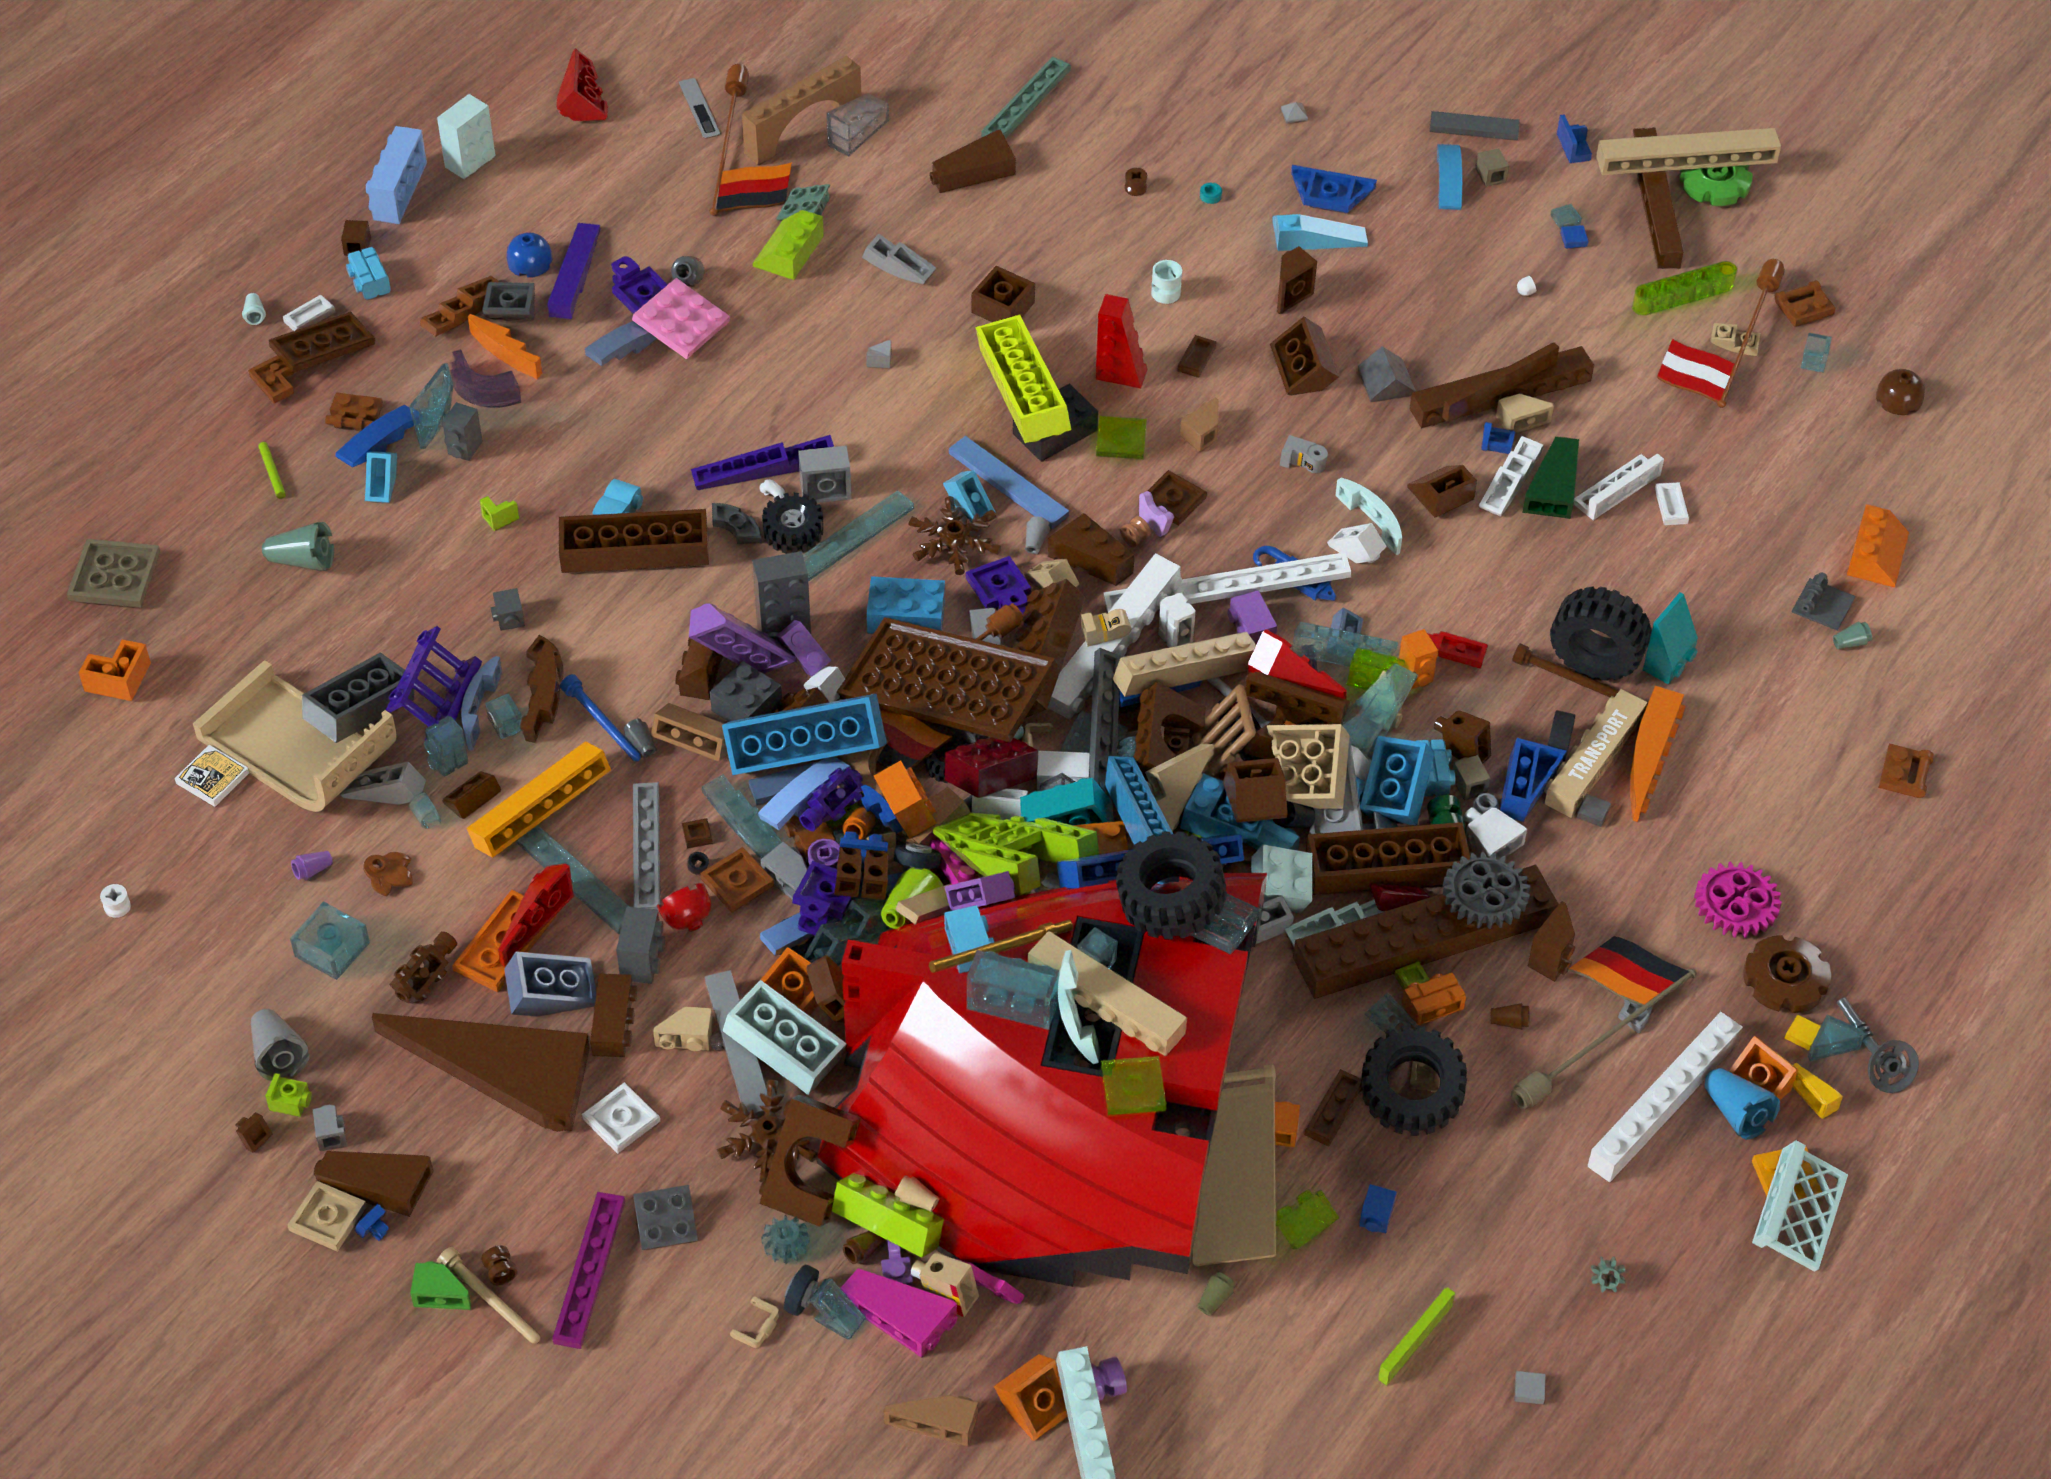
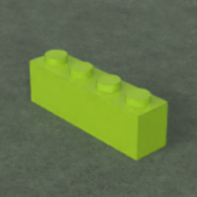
[832,1173,944,1258]

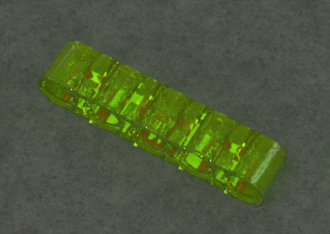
[1632,261,1737,315]

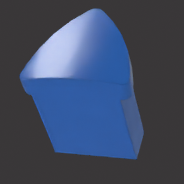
[1481,422,1515,454]

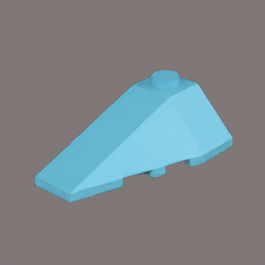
[1272,214,1368,251]

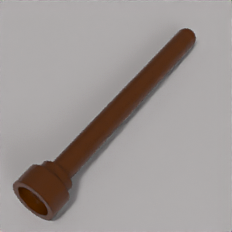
[1512,643,1619,697]

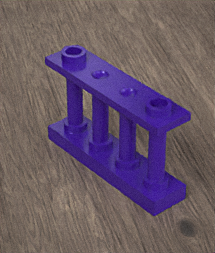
[386,626,483,746]

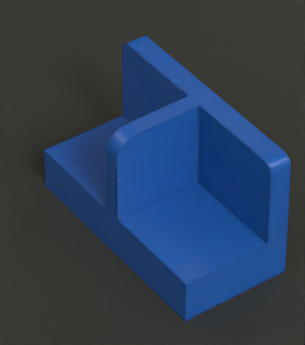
[1557,114,1592,163]

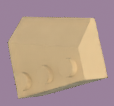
[1267,724,1350,809]

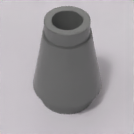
[624,718,656,757]

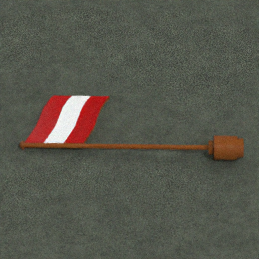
[1657,259,1785,408]

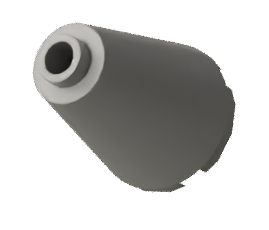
[251,1009,309,1081]

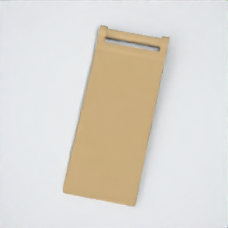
[1193,1064,1276,1266]

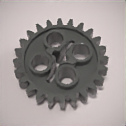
[1443,852,1530,929]

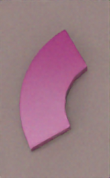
[956,1259,1025,1304]

